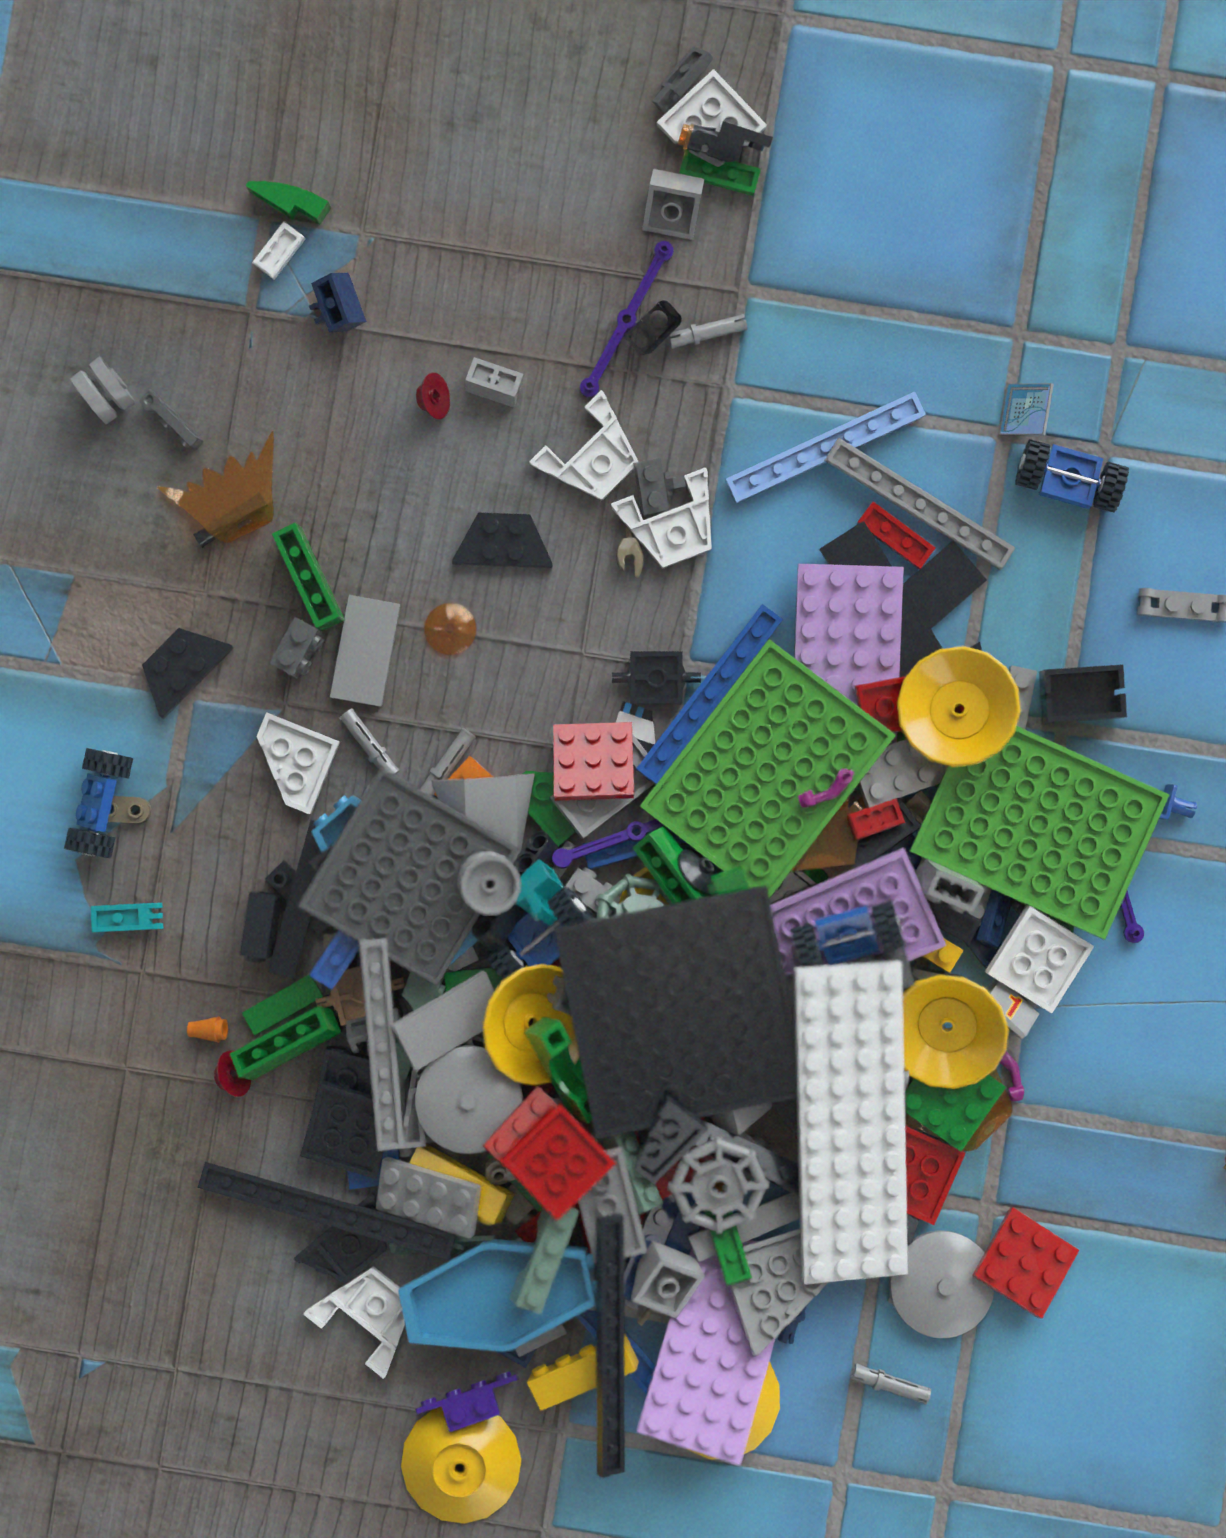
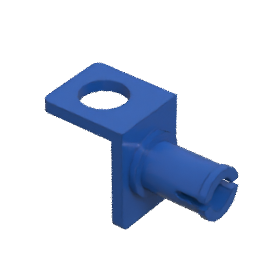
[1159,784,1197,820]

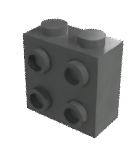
[270,617,325,680]

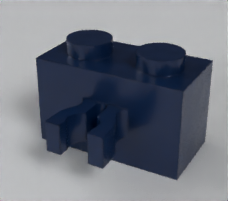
[309,273,366,333]

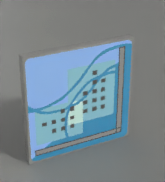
[999,383,1054,436]

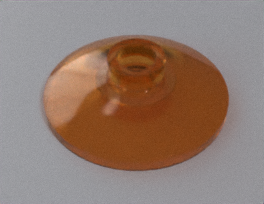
[424,603,477,655]

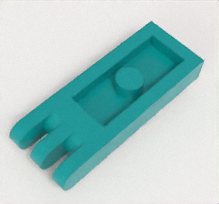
[91,902,164,932]

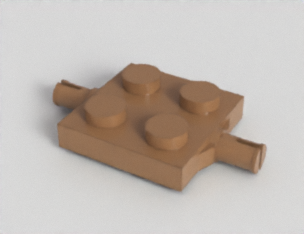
[316,966,406,1025]

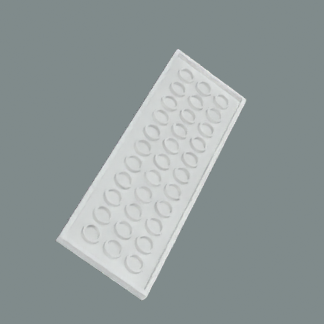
[794,960,908,1284]

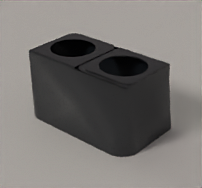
[623,300,682,356]

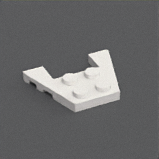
[529,390,638,501]
[611,467,712,569]
[304,1266,405,1379]

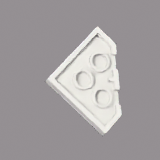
[657,69,767,146]
[257,712,340,814]

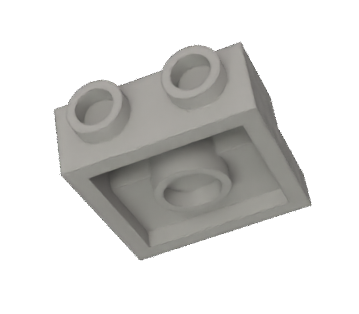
[565,867,621,919]

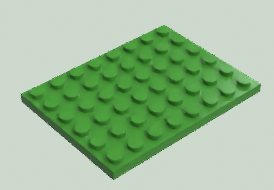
[640,639,896,898]
[909,725,1169,940]

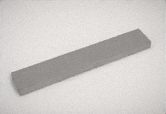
[687,1192,800,1262]

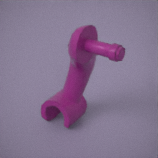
[798,768,854,808]
[999,1051,1024,1102]

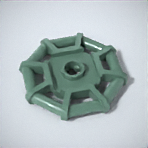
[597,874,672,919]

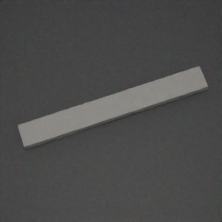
[824,438,1015,570]
[359,938,404,1151]

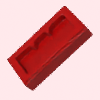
[846,798,905,841]

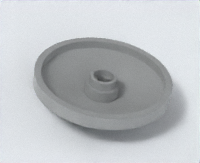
[415,1046,522,1153]
[889,1230,994,1338]

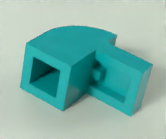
[516,860,563,926]

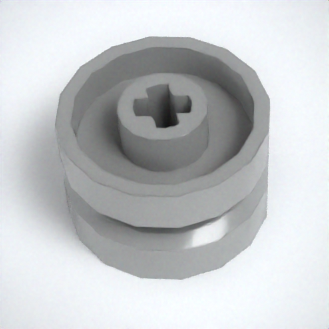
[70,356,136,425]
[457,851,520,914]

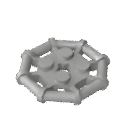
[668,1137,769,1234]

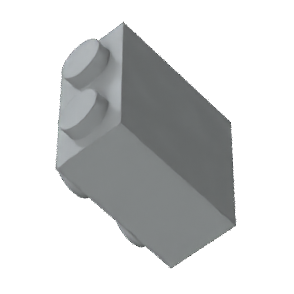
[915,858,985,913]

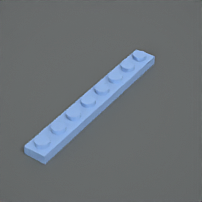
[725,392,926,504]

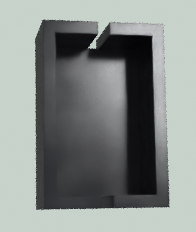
[1039,664,1127,724]

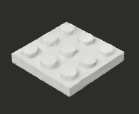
[985,905,1094,1013]

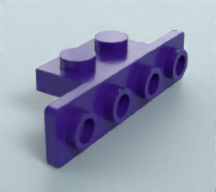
[415,1371,520,1432]

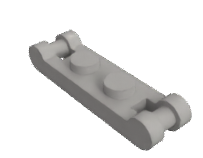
[1137,588,1226,623]

